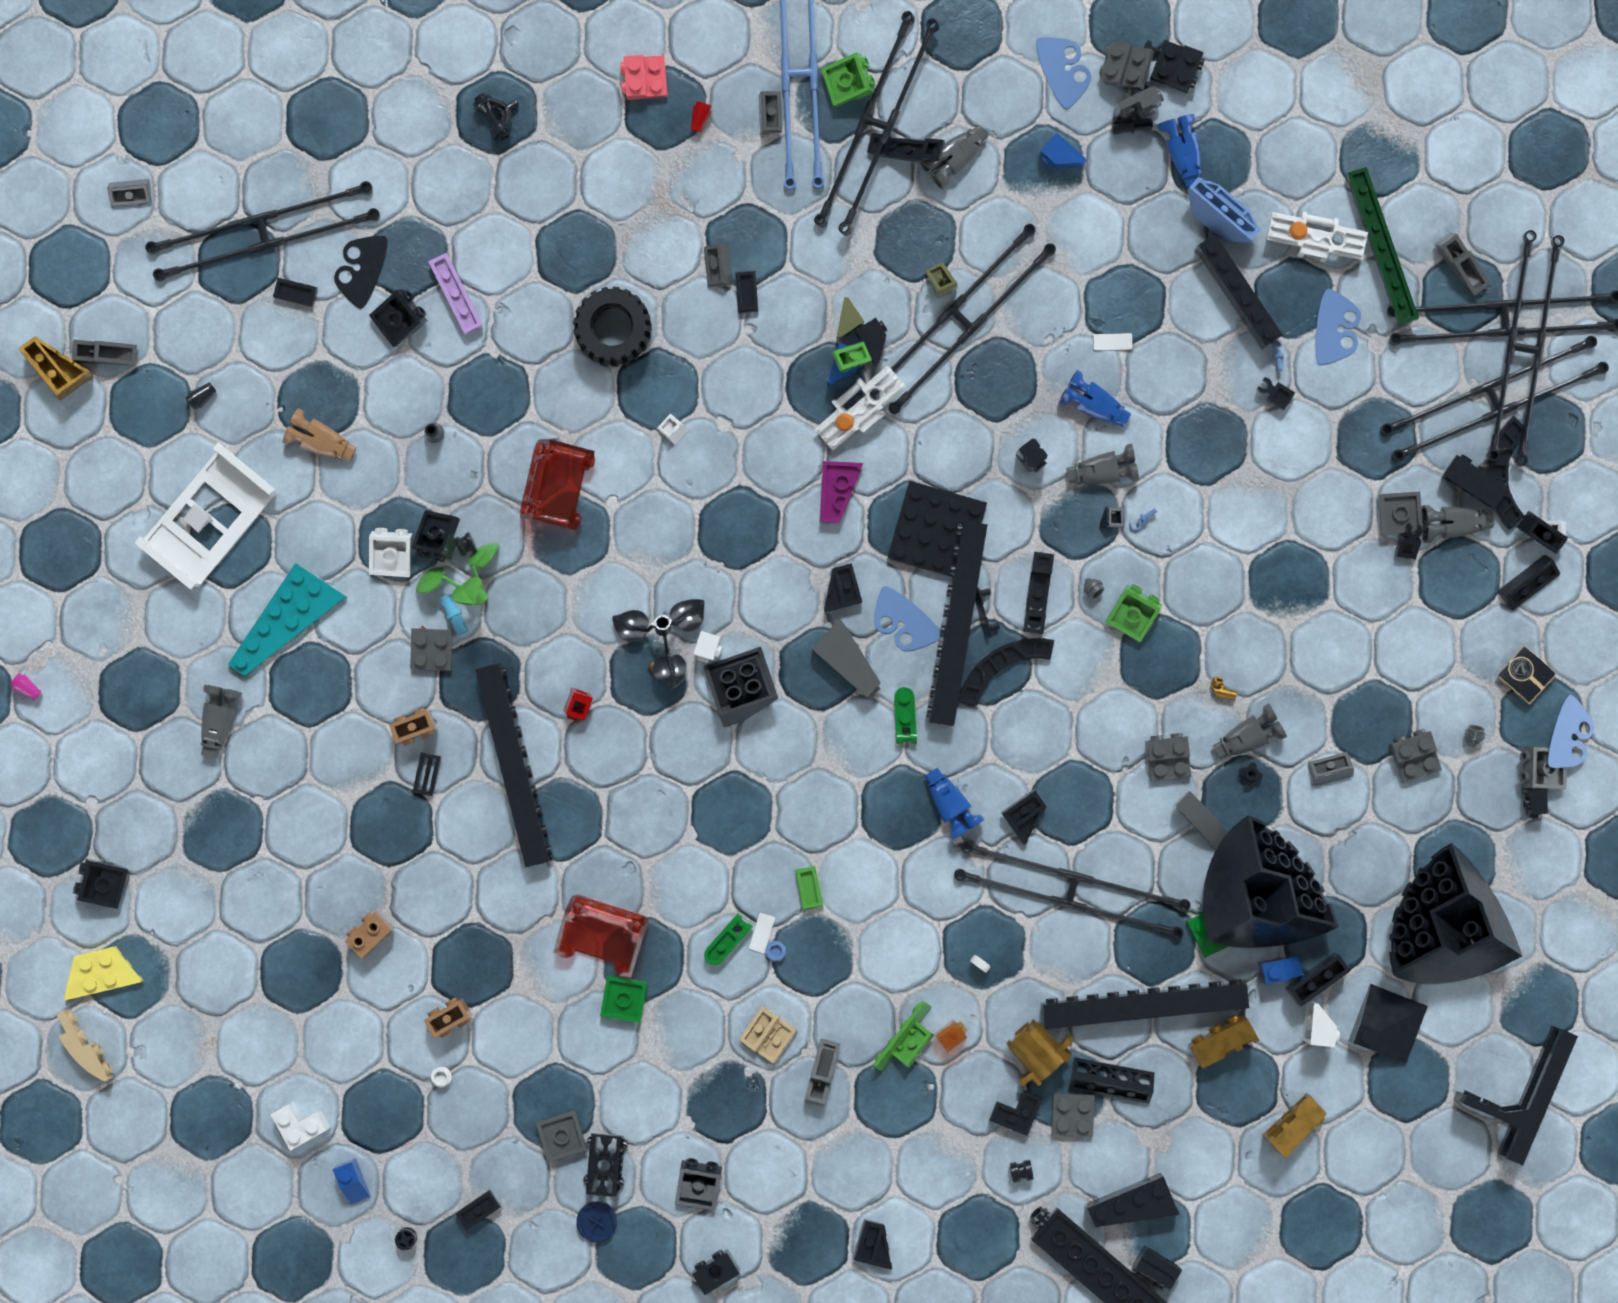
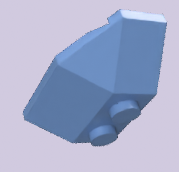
[1187,177,1260,243]

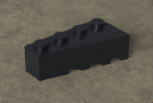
[1085,1173,1180,1227]

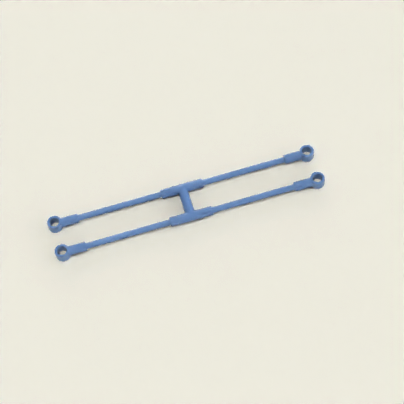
[780,0,824,190]

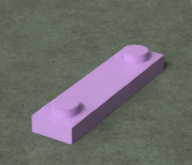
[428,253,483,335]

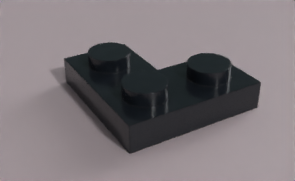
[989,1089,1042,1136]

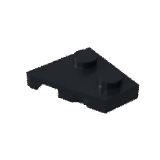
[824,563,862,613]

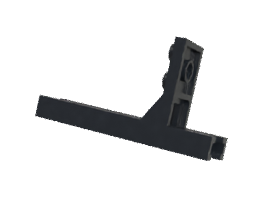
[1454,1025,1578,1166]

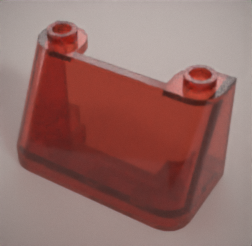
[520,439,595,530]
[553,895,649,978]

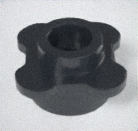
[1239,762,1263,786]
[1030,1207,1050,1227]

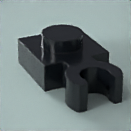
[1256,377,1295,411]
[1395,523,1423,560]

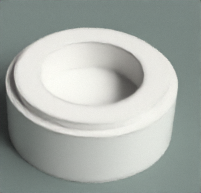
[970,955,990,973]

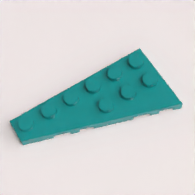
[228,563,347,676]

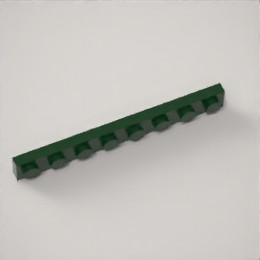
[1346,167,1419,326]

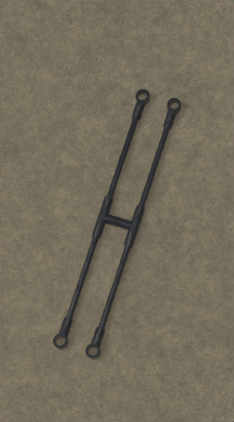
[814,11,940,236]
[145,181,381,282]
[870,224,1056,415]
[1486,230,1565,467]
[1387,290,1618,346]
[1380,336,1609,462]
[954,841,1191,939]

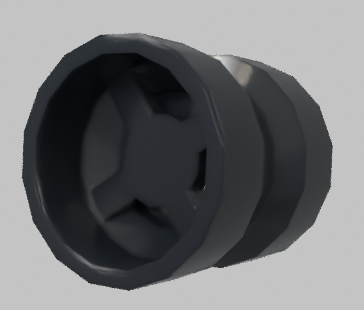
[1010,1159,1034,1183]

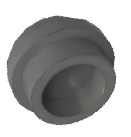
[1084,578,1105,599]
[1465,725,1486,747]

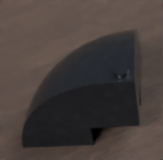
[1203,815,1339,948]
[1389,843,1522,984]

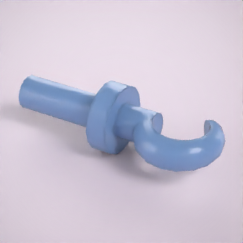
[1271,341,1284,371]
[1129,508,1157,531]

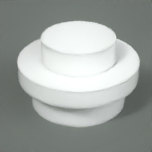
[431,1067,452,1087]

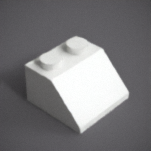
[1303,1000,1340,1047]

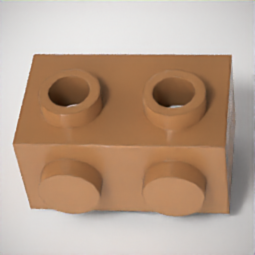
[389,708,438,746]
[345,911,394,959]
[424,997,473,1038]

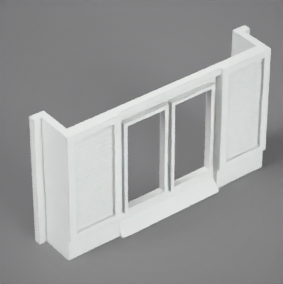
[135,442,276,590]

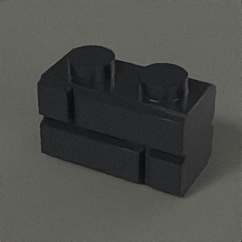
[1016,438,1048,473]
[1133,1245,1182,1291]

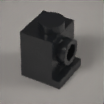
[1521,789,1548,818]

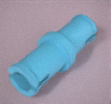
[439,594,469,636]

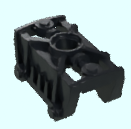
[583,1133,628,1197]

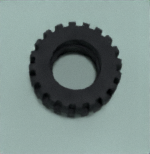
[573,286,652,367]

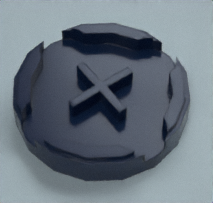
[576,1201,617,1242]

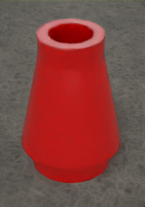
[690,101,712,132]

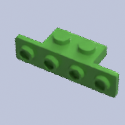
[873,1001,934,1071]

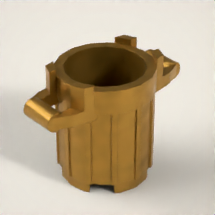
[1006,1019,1074,1086]

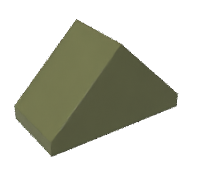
[925,262,958,299]
[836,297,864,340]

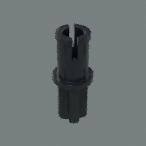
[1112,118,1153,135]

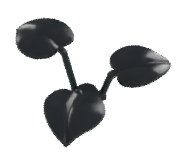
[612,599,705,688]

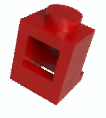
[563,687,593,721]

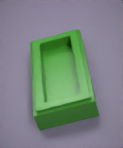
[795,866,823,910]

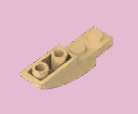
[56,1009,113,1082]

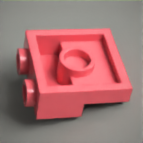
[620,55,668,100]

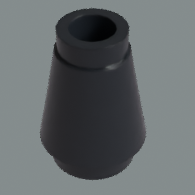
[185,382,217,410]
[424,423,444,443]

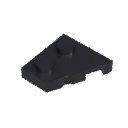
[1001,789,1047,845]
[853,1219,892,1270]

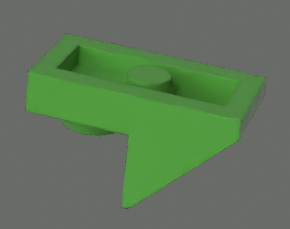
[832,342,872,373]

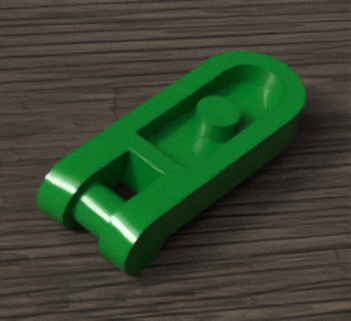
[894,687,917,744]
[704,913,753,965]

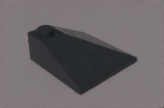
[703,647,778,728]
[1348,984,1428,1063]

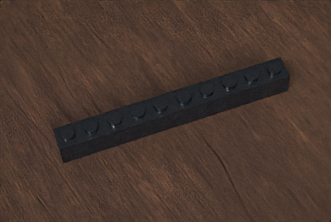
[926,520,988,726]
[475,663,553,868]
[1041,979,1250,1029]

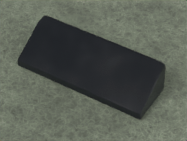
[1498,555,1561,611]

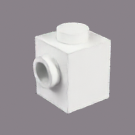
[694,631,722,663]

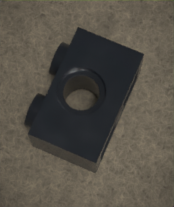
[692,1249,740,1295]

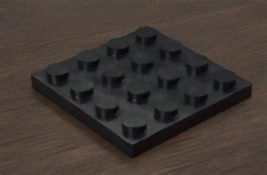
[887,481,987,578]

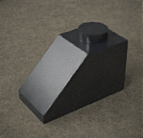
[855,318,888,367]
[1517,511,1568,554]

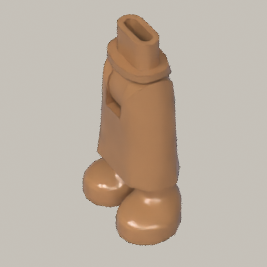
[282,408,357,462]

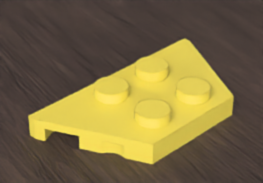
[64,946,143,1000]

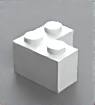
[270,1102,330,1151]

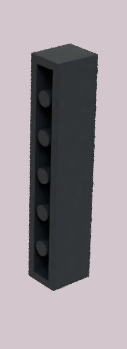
[1195,234,1283,350]

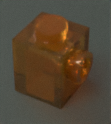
[935,1019,967,1052]

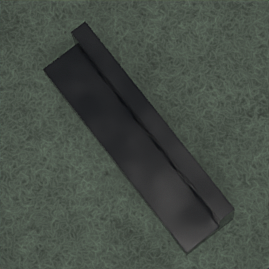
[1069,1057,1155,1104]

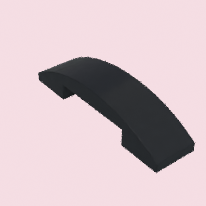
[867,133,945,162]
[1023,551,1055,635]

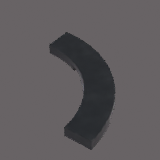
[1487,415,1525,530]
[958,638,1055,706]

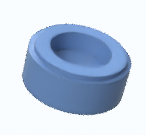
[765,940,786,961]

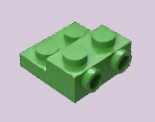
[821,52,876,107]
[1105,584,1162,642]

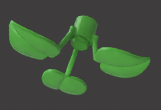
[416,543,499,606]

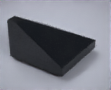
[1100,507,1124,528]

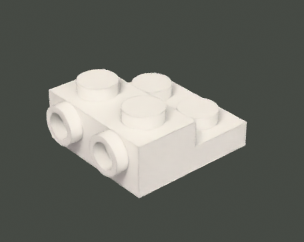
[369,528,413,577]

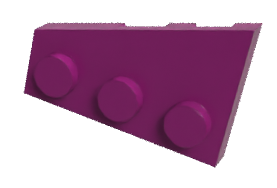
[820,461,863,523]

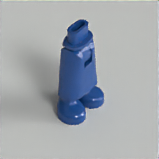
[1157,114,1202,188]
[1058,370,1131,427]
[925,768,984,840]

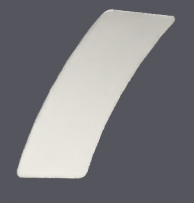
[1094,333,1133,350]
[749,913,775,953]

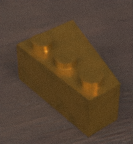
[19,336,93,401]
[1188,1014,1260,1068]
[1262,1093,1327,1159]

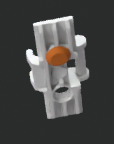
[1267,211,1368,262]
[814,365,906,451]

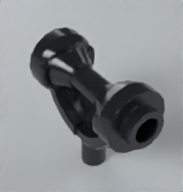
[473,93,519,141]

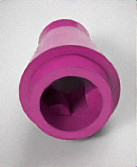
[9,673,41,701]

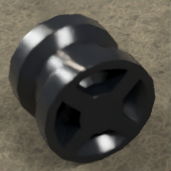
[454,532,477,557]
[395,1227,418,1250]

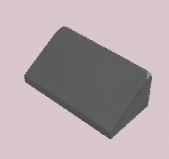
[759,91,782,135]
[107,179,152,207]
[704,243,733,287]
[1308,752,1354,786]

